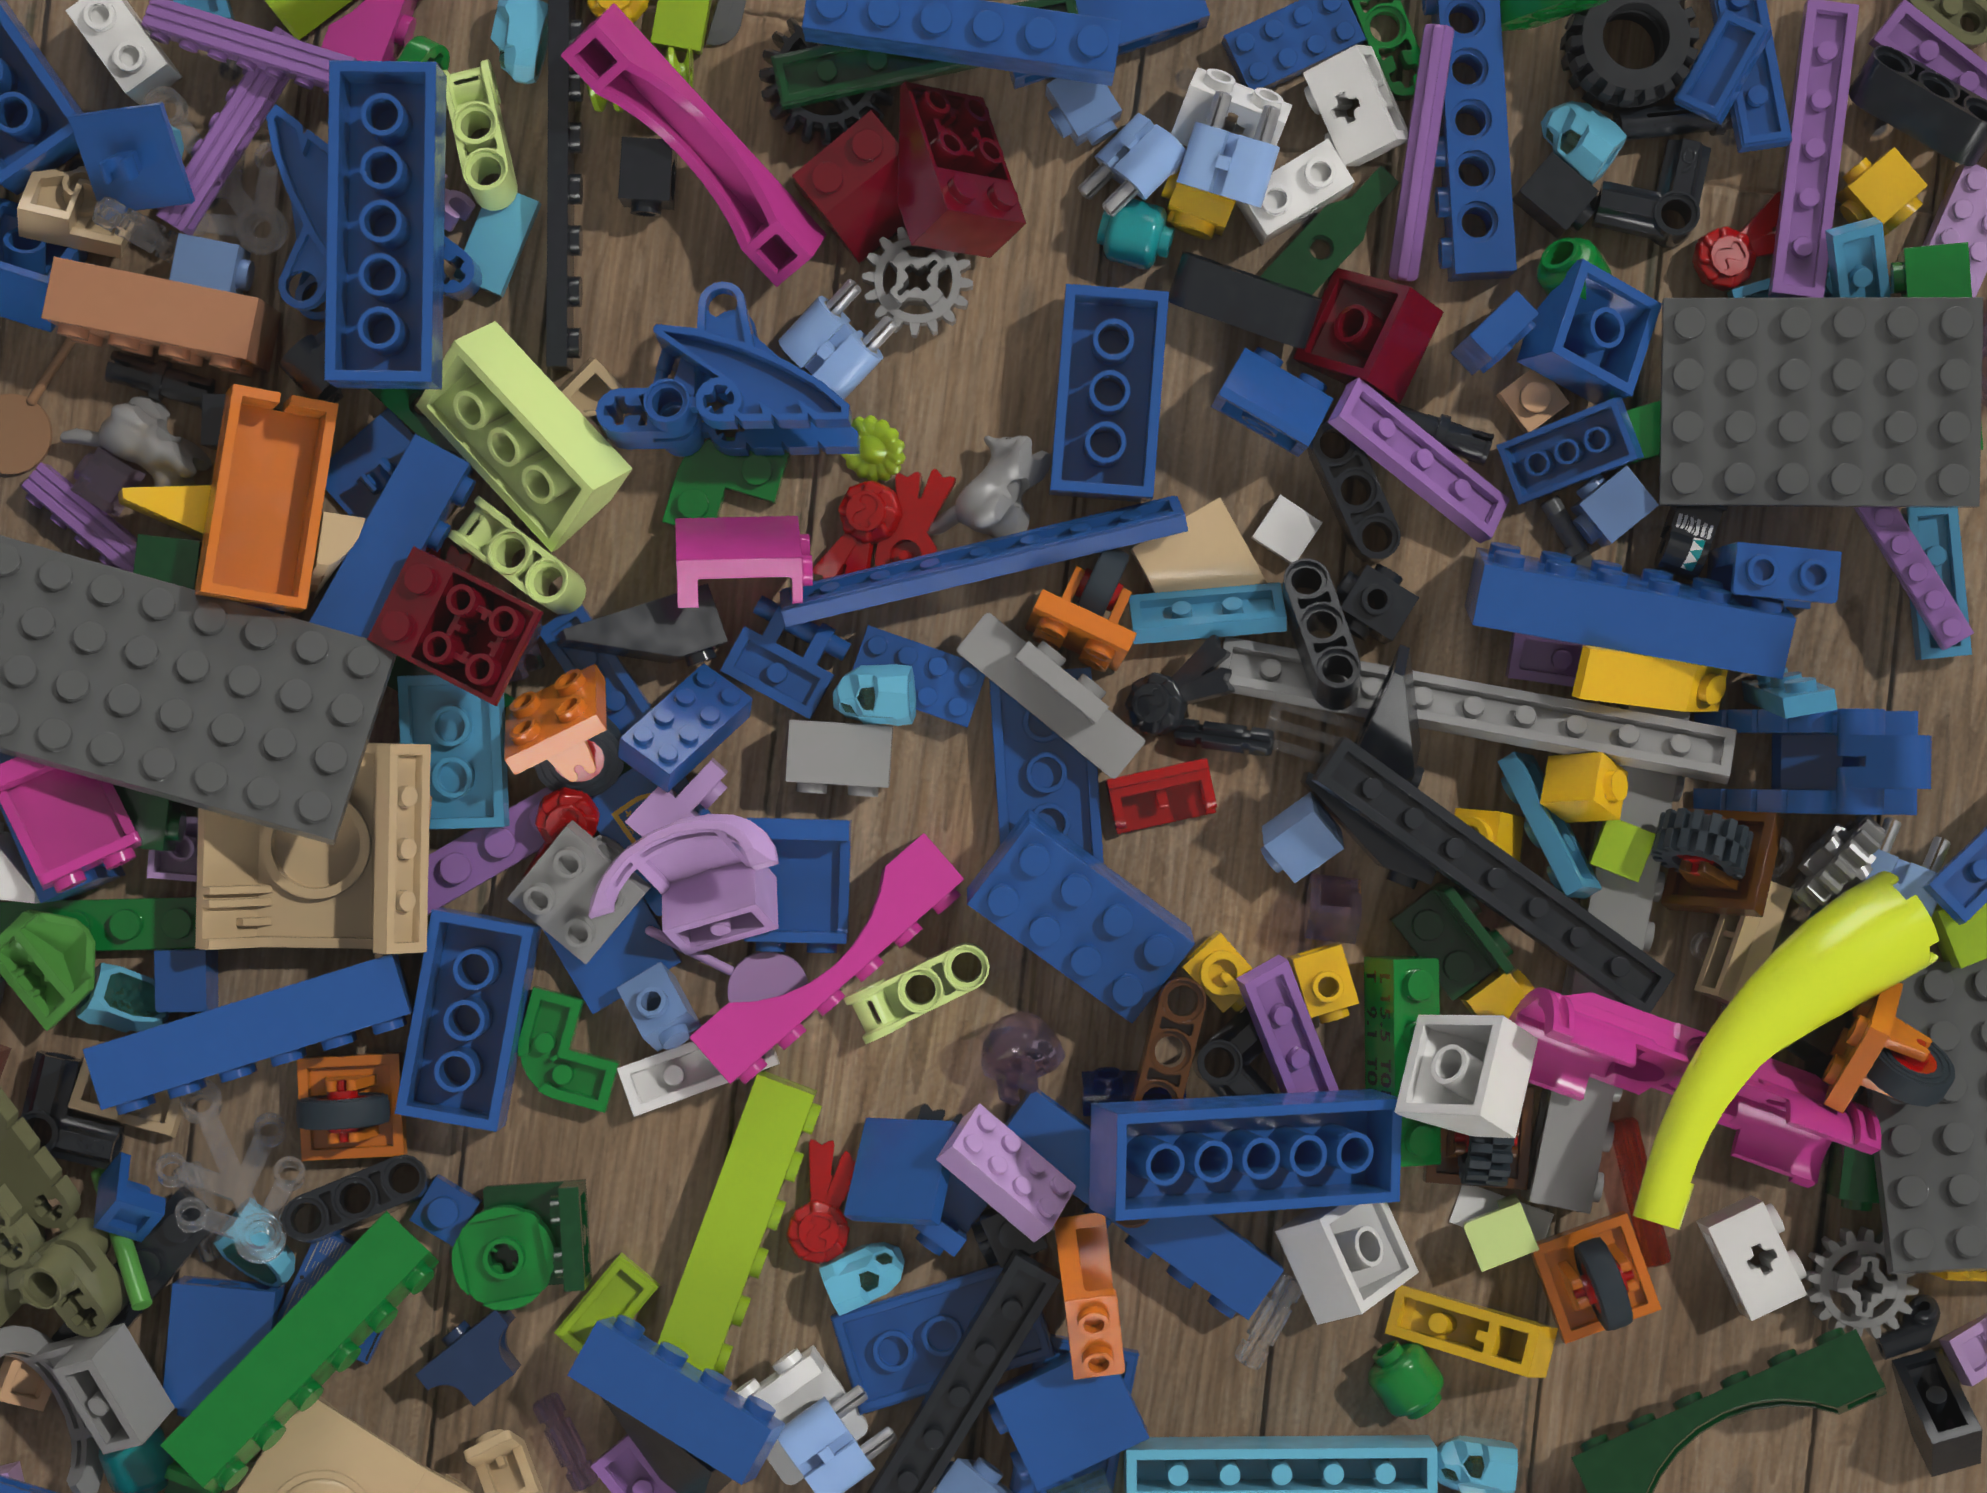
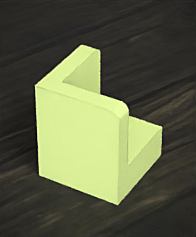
[1463,1193,1540,1272]

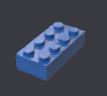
[1221,0,1366,90]
[1451,290,1539,375]
[1496,397,1644,505]
[852,625,986,728]
[618,663,753,793]

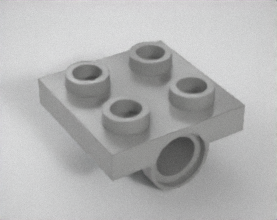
[507,820,652,964]

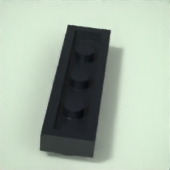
[51,1186,222,1342]

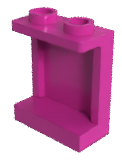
[675,516,813,608]
[0,757,142,893]

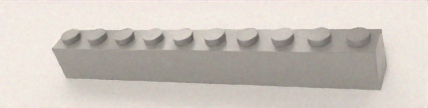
[1521,704,1691,1214]

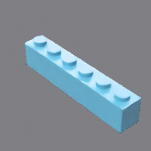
[1124,1435,1438,1493]

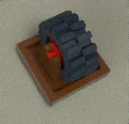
[1651,808,1785,917]
[1423,1086,1535,1190]

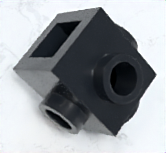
[1335,564,1419,644]

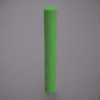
[90,1168,153,1311]

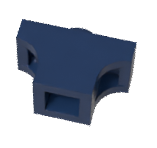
[415,1310,521,1406]

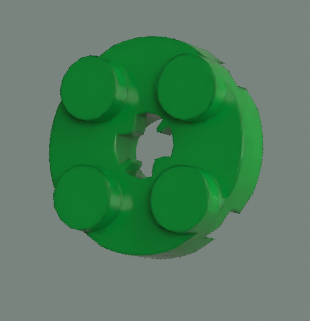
[452,1205,557,1310]

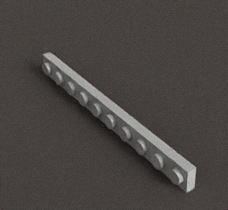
[1219,636,1737,785]

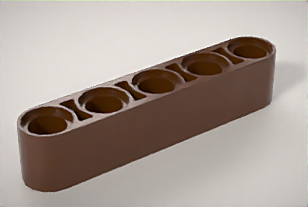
[1116,976,1206,1228]

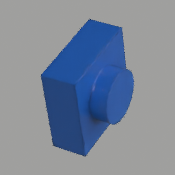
[410,1174,482,1246]

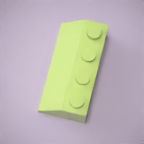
[416,321,633,553]

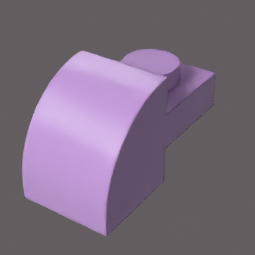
[625,758,728,836]

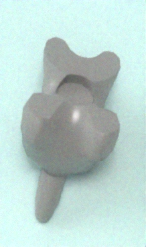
[60,396,212,487]
[928,435,1051,539]

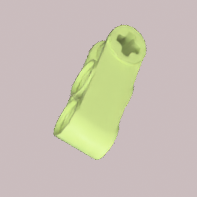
[443,59,518,211]
[448,495,586,614]
[843,942,990,1044]

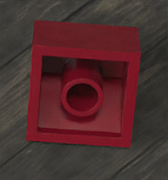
[792,110,905,265]
[1293,268,1444,404]

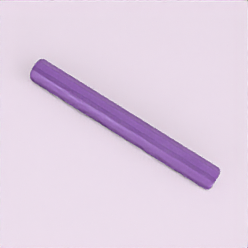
[1388,24,1454,281]

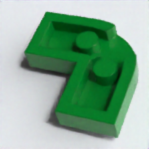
[662,437,790,526]
[518,986,620,1113]

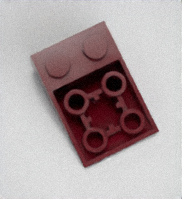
[897,81,1027,258]
[367,546,544,706]

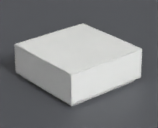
[1251,494,1323,564]

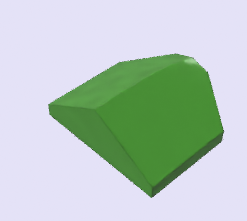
[0,909,95,1031]

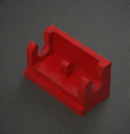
[1105,758,1217,834]

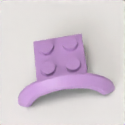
[588,814,779,955]

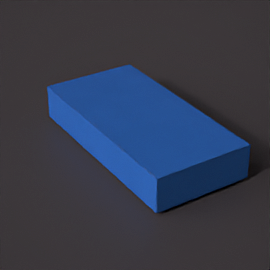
[1673,8,1772,125]

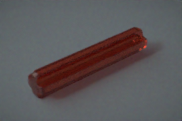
[1612,1117,1671,1267]

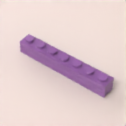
[141,0,358,95]
[156,26,300,236]
[21,462,137,572]
[1854,507,1974,650]

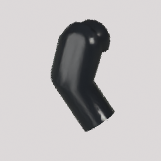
[1875,1294,1941,1360]

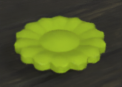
[841,415,906,481]

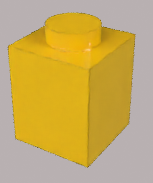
[1540,752,1628,823]

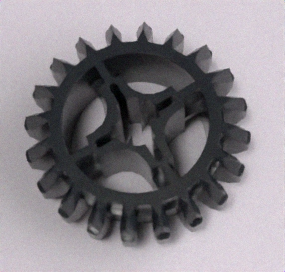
[759,18,894,147]

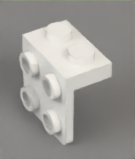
[734,1345,868,1485]

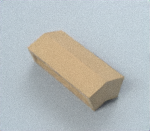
[1694,881,1794,1005]

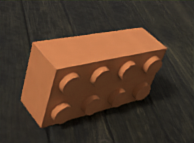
[41,257,281,378]

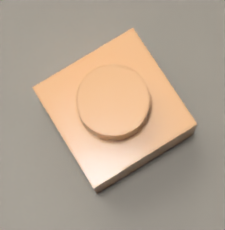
[1496,369,1570,434]
[0,1356,52,1412]

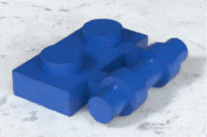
[720,595,852,720]

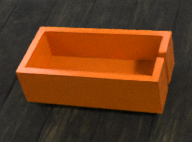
[195,384,339,614]

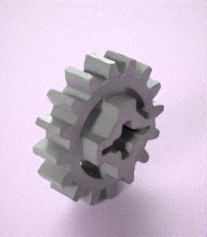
[862,227,973,338]
[1789,815,1886,911]
[1804,1226,1919,1339]

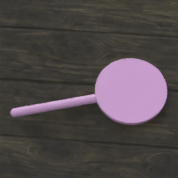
[645,926,808,1003]

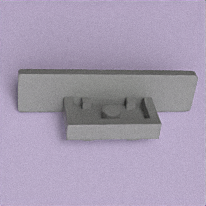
[957,613,1145,779]

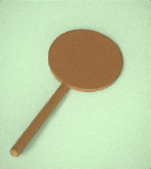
[0,337,76,475]

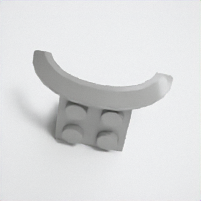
[0,1323,175,1493]

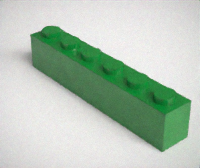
[160,1211,440,1493]

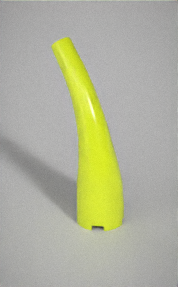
[1633,871,1939,1230]

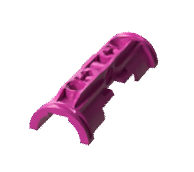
[1509,987,1881,1188]

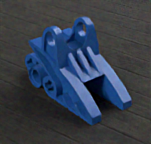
[266,104,482,322]
[596,281,860,457]
[1693,708,1932,815]

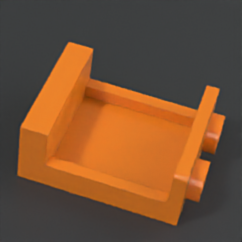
[1054,1213,1125,1380]

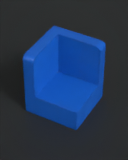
[154,948,219,1013]
[93,1152,166,1242]

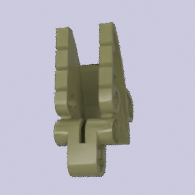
[0,1087,129,1337]

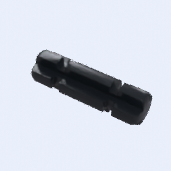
[1174,718,1275,756]

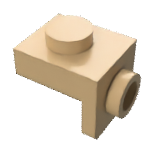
[463,1429,544,1493]

